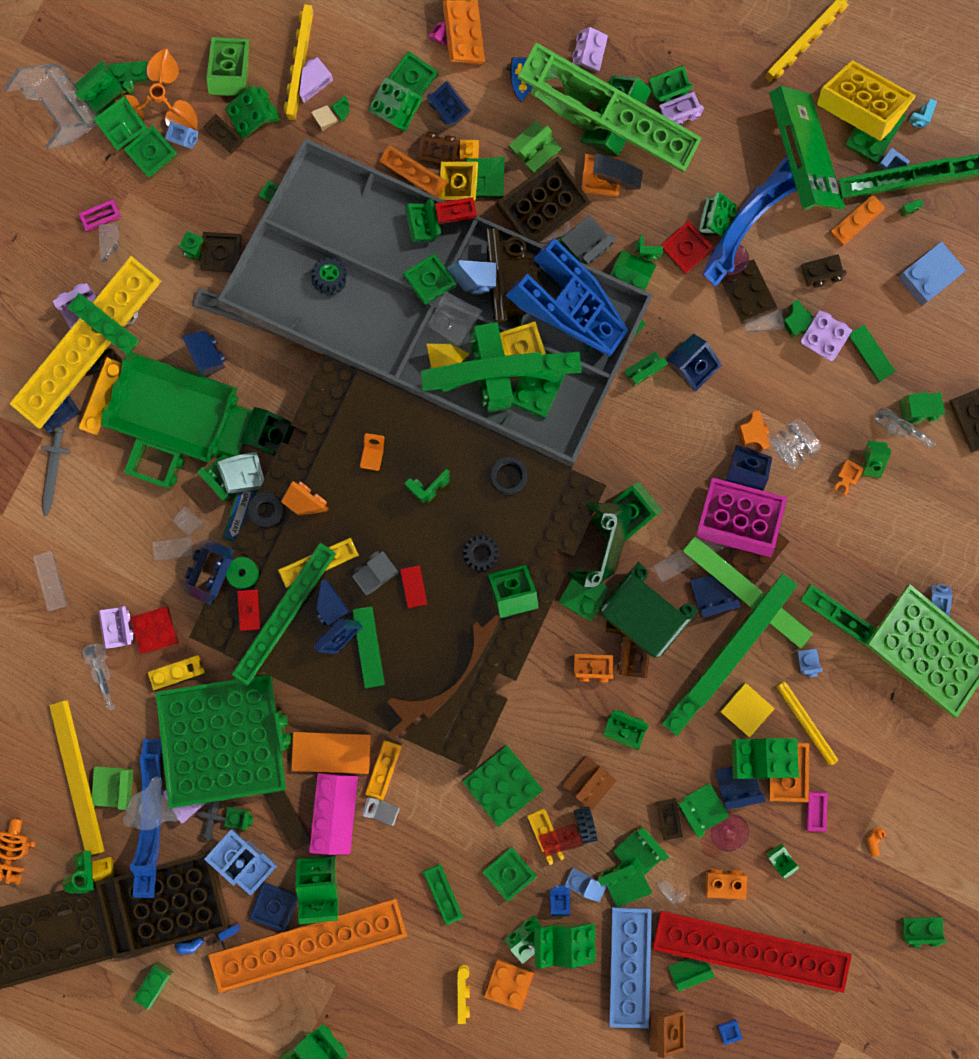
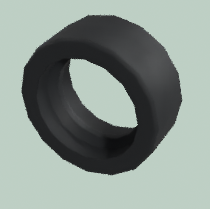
[490,456,528,495]

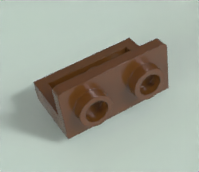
[617,636,650,678]

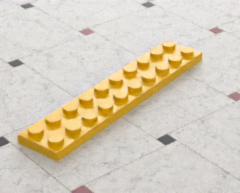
[9,256,162,429]

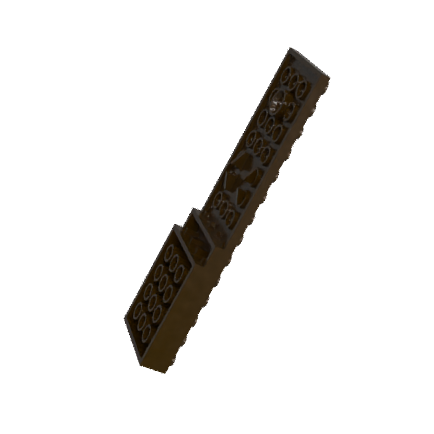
[0,849,231,989]

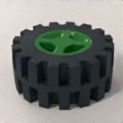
[312,258,347,295]
[574,807,598,844]

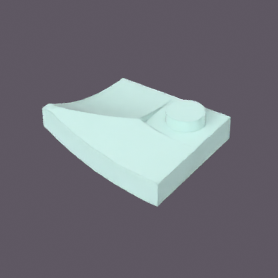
[217,452,264,494]

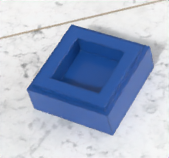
[218,922,241,941]
[717,1019,743,1045]

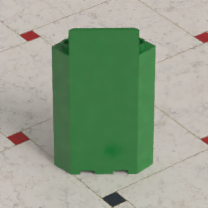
[101,352,253,463]

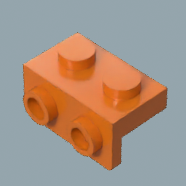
[573,654,613,682]

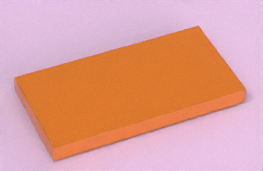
[292,732,371,774]

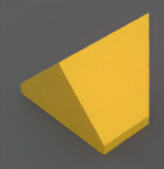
[427,344,469,368]

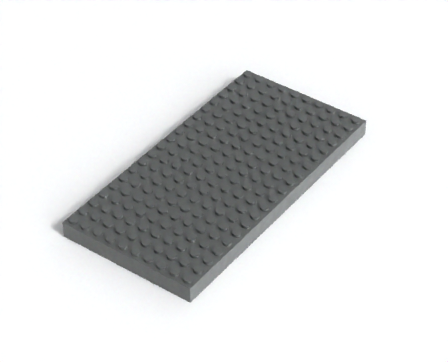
[218,138,653,469]

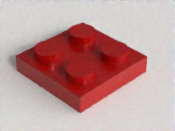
[661,221,714,275]
[130,606,179,654]

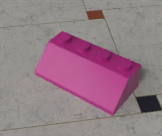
[309,772,358,855]

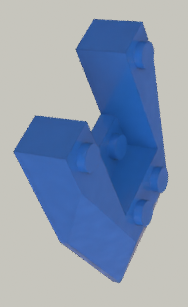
[506,238,628,356]

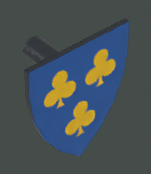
[507,57,532,102]

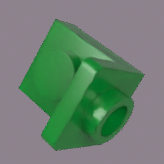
[224,807,254,831]

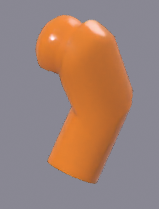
[867,828,886,857]

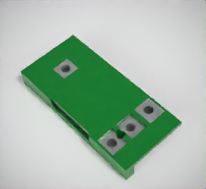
[769,86,845,210]

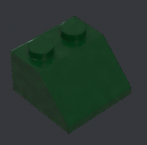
[240,407,294,456]

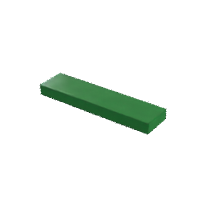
[353,606,385,688]

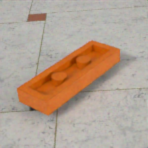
[830,194,886,246]

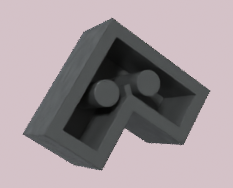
[352,551,399,596]

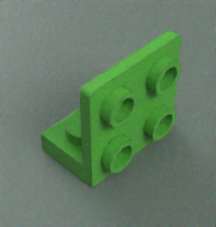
[92,767,134,810]

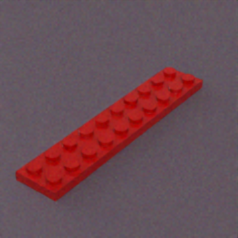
[652,910,852,993]

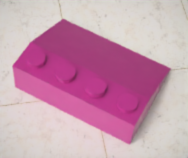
[696,478,787,557]

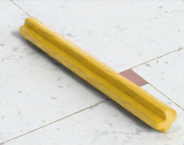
[777,682,838,765]

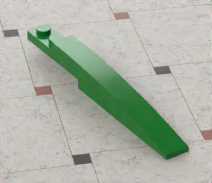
[838,154,979,198]
[662,573,798,736]
[799,584,877,651]

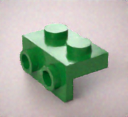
[648,65,693,103]
[405,199,441,242]
[602,710,649,751]
[504,915,542,964]

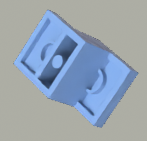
[204,829,278,896]

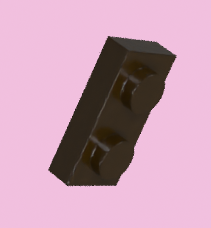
[203,114,244,154]
[656,798,683,840]

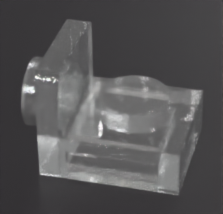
[656,879,687,905]

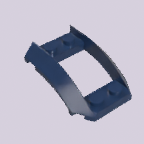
[179,539,234,605]

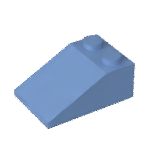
[898,242,966,306]

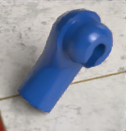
[174,937,205,955]

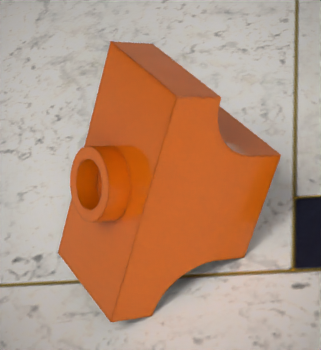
[738,410,770,451]

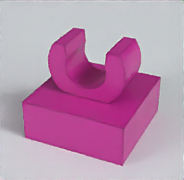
[428,22,448,45]

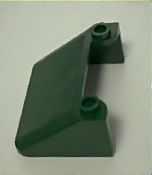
[568,502,632,587]
[601,561,699,658]

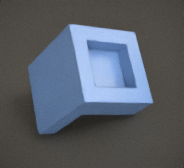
[877,148,910,171]

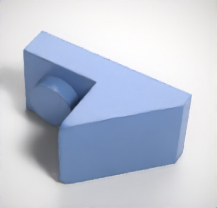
[564,867,607,902]

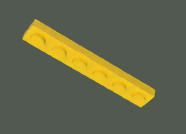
[765,0,848,83]
[284,4,313,121]

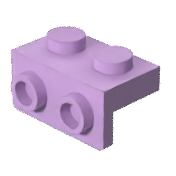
[572,27,608,72]
[659,92,704,125]
[98,606,133,649]

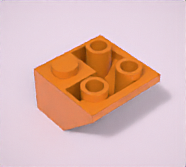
[281,481,329,515]

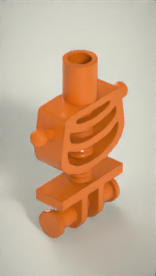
[0,818,36,885]

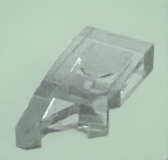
[99,223,119,262]

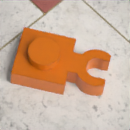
[833,459,864,496]

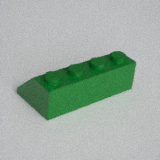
[580,75,651,156]

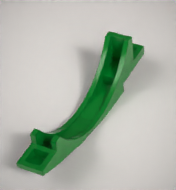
[421,352,582,392]

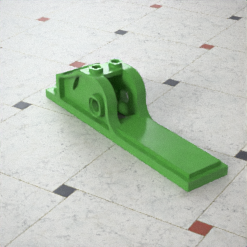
[517,43,702,172]

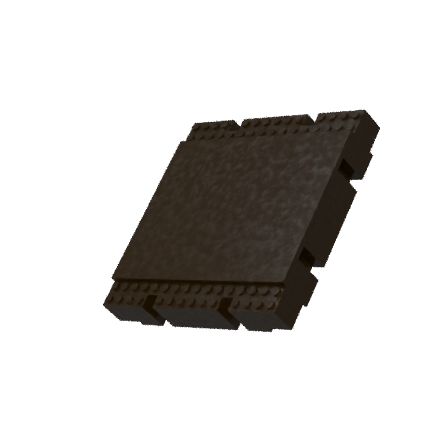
[189,355,607,771]

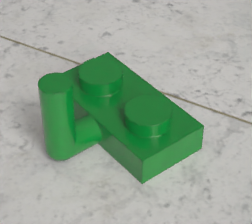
[109,61,149,95]

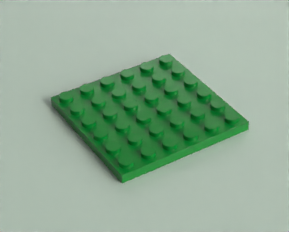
[156,674,287,809]

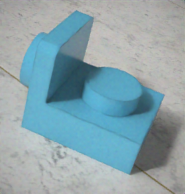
[908,98,937,128]

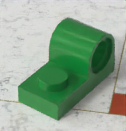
[62,851,94,894]

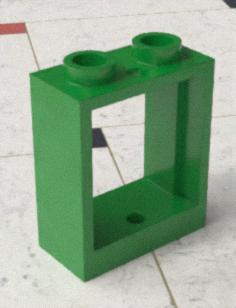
[124,438,185,490]

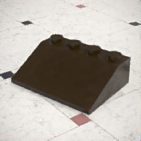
[494,156,591,243]

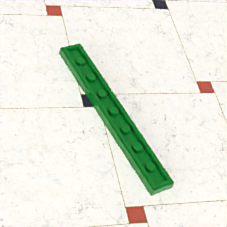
[231,542,337,685]

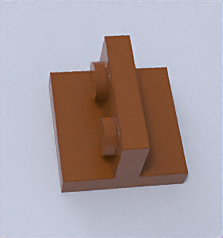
[562,755,617,810]
[649,1010,685,1058]

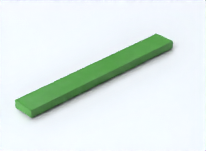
[682,536,813,649]

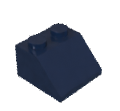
[182,331,226,377]
[667,333,722,391]
[725,445,772,491]
[317,579,351,626]

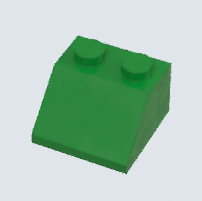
[610,250,657,291]
[488,565,538,618]

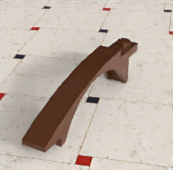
[387,615,500,739]

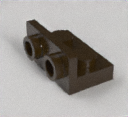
[801,254,847,288]

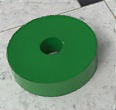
[226,557,259,589]

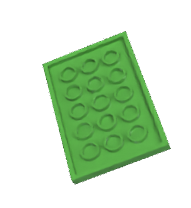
[866,584,979,718]

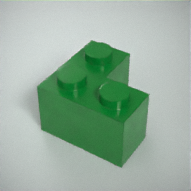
[899,392,945,425]

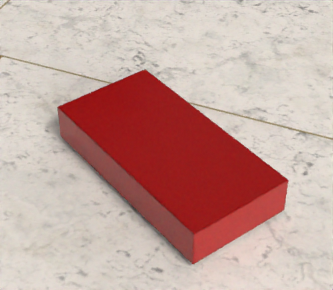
[400,565,427,608]

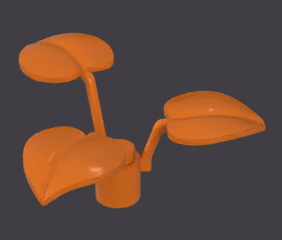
[115,48,198,130]

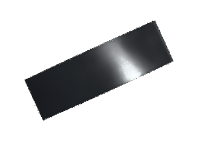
[593,154,643,190]

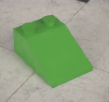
[207,37,250,96]

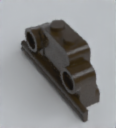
[486,228,542,322]

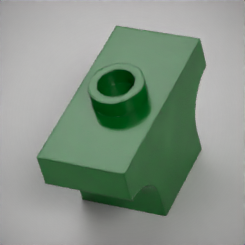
[781,300,814,338]
[862,440,891,478]

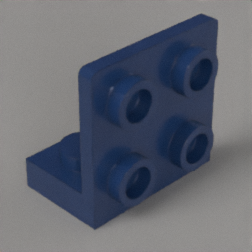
[690,575,741,618]
[716,766,765,810]

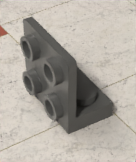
[562,215,616,266]

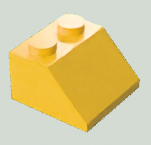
[439,162,478,202]

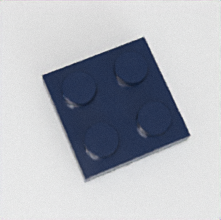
[313,619,363,654]

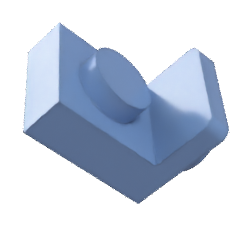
[165,121,199,149]
[931,584,953,616]
[797,649,823,678]

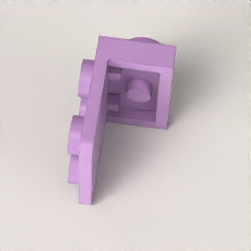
[53,283,97,329]
[801,310,852,361]

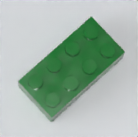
[470,322,513,413]

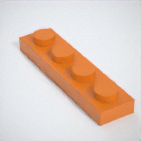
[380,145,448,198]

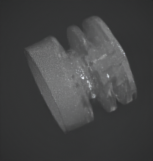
[770,418,821,469]

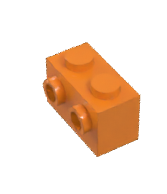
[705,868,747,900]

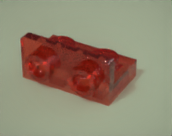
[539,823,583,857]

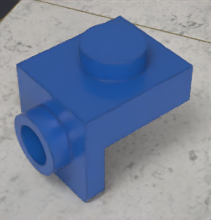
[550,885,570,917]

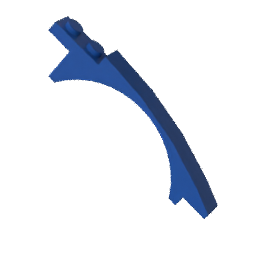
[702,157,799,287]
[130,739,163,898]

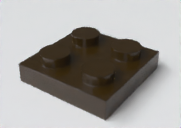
[200,232,242,272]

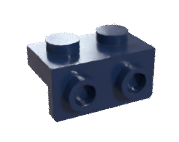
[426,81,471,126]

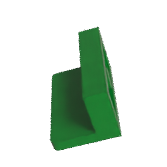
[668,958,715,992]

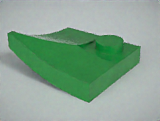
[94,95,148,150]
[466,156,505,198]
[558,568,611,622]

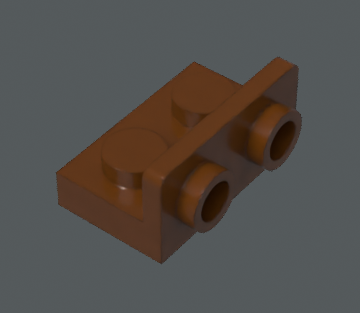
[417,131,460,163]

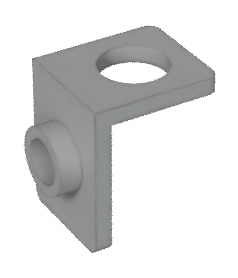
[362,797,400,826]

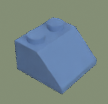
[447,260,496,296]

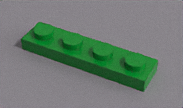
[67,293,140,356]

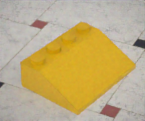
[817,60,916,141]

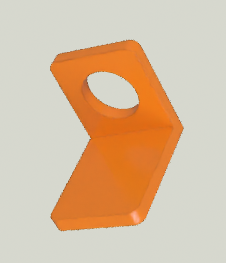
[360,433,385,471]

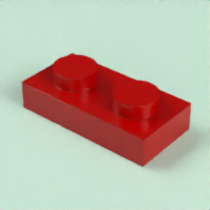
[435,197,477,224]

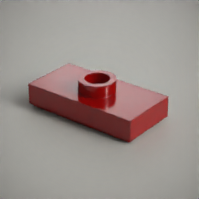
[237,590,261,631]

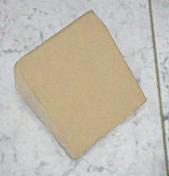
[311,105,338,131]

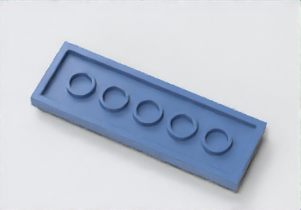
[609,907,652,1028]

